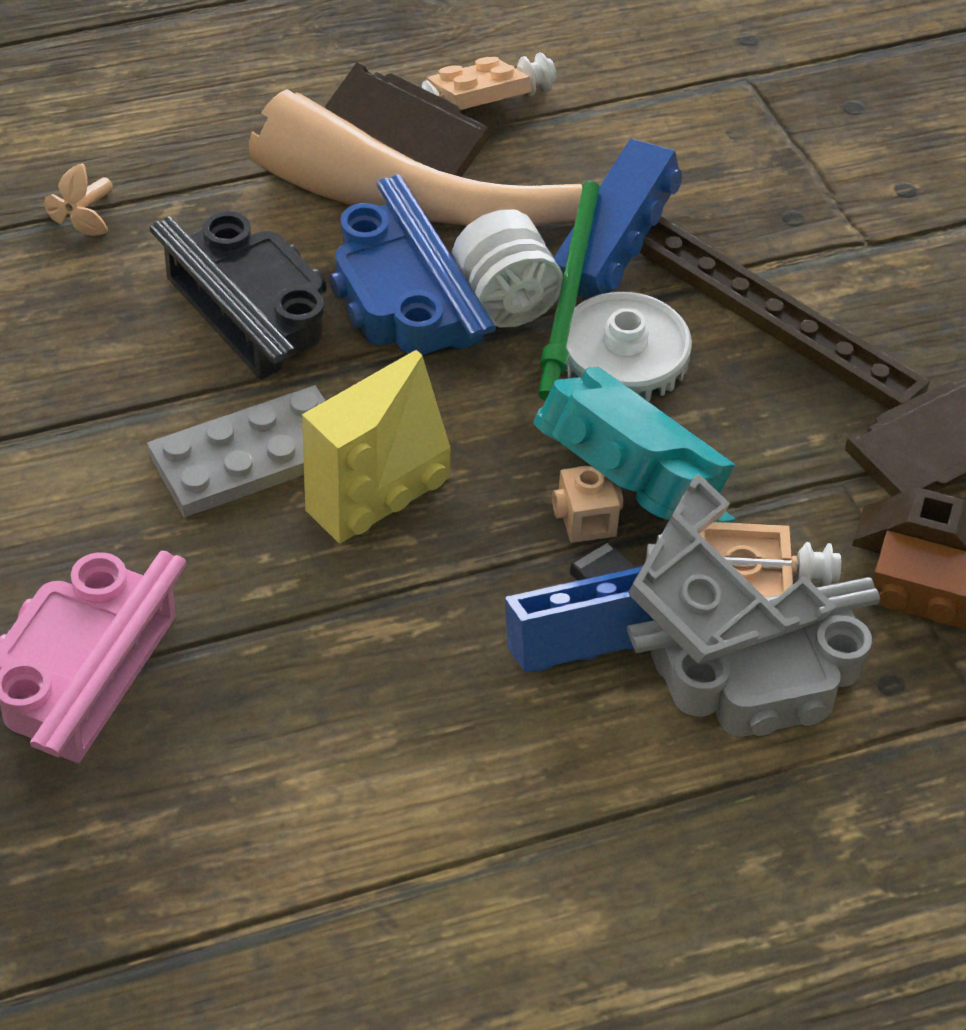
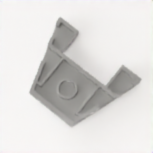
[628,474,836,664]

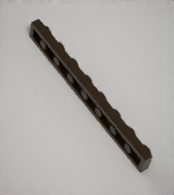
[639,216,930,410]

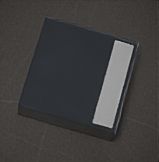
[570,541,636,581]

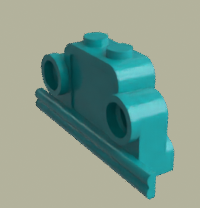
[533,367,736,523]

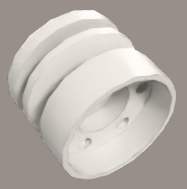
[451,210,563,327]

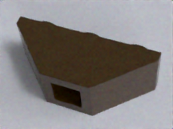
[852,488,966,553]

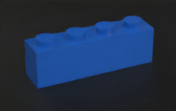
[554,138,682,299]
[505,566,654,672]

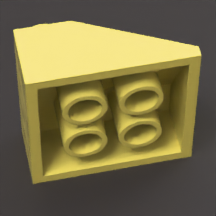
[302,350,450,544]

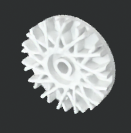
[565,292,692,402]

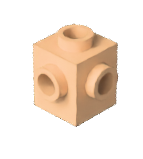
[552,466,623,543]

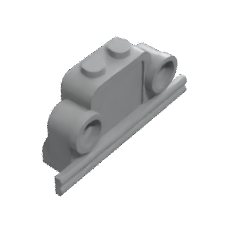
[627,577,880,737]

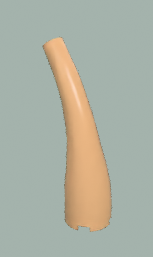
[248,90,582,226]

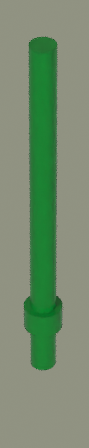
[538,181,600,401]

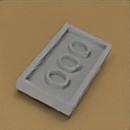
[147,385,325,518]

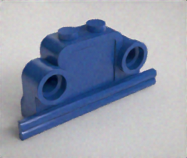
[329,174,496,355]

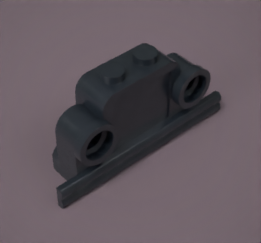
[150,211,326,380]

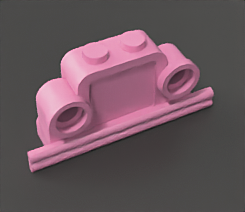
[0,551,187,763]

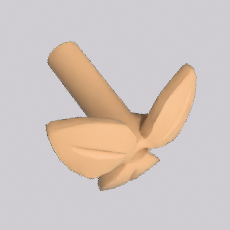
[44,164,113,236]

